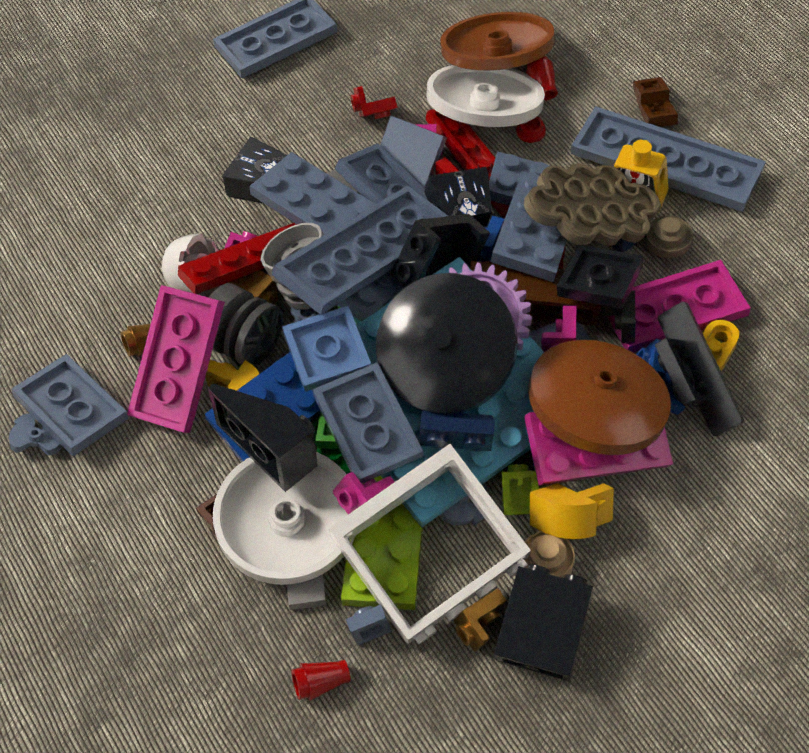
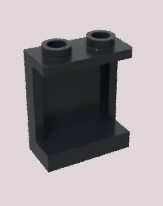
[391,214,490,288]
[494,564,593,682]

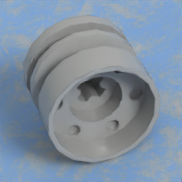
[260,223,324,309]

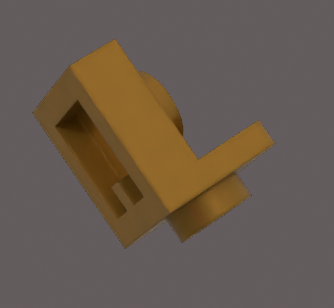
[454,588,507,652]

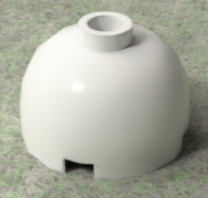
[162,234,219,297]

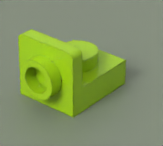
[500,464,539,516]

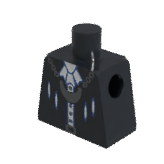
[222,137,287,204]
[424,167,492,227]

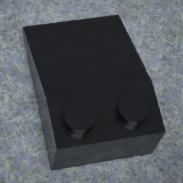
[208,383,318,492]

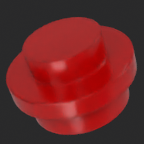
[516,116,546,143]

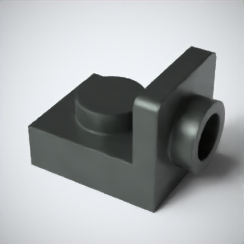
[601,291,636,343]

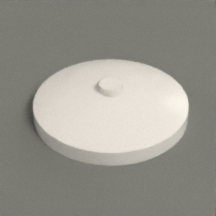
[426,65,545,127]
[213,452,355,585]

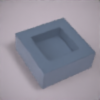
[346,605,392,645]

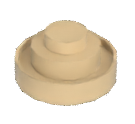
[525,531,575,578]

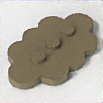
[524,163,661,246]

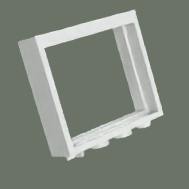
[328,444,531,645]

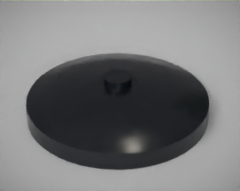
[376,273,518,414]

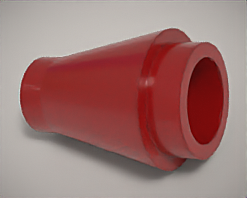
[526,56,558,101]
[291,660,351,701]

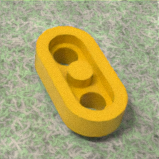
[703,320,739,372]

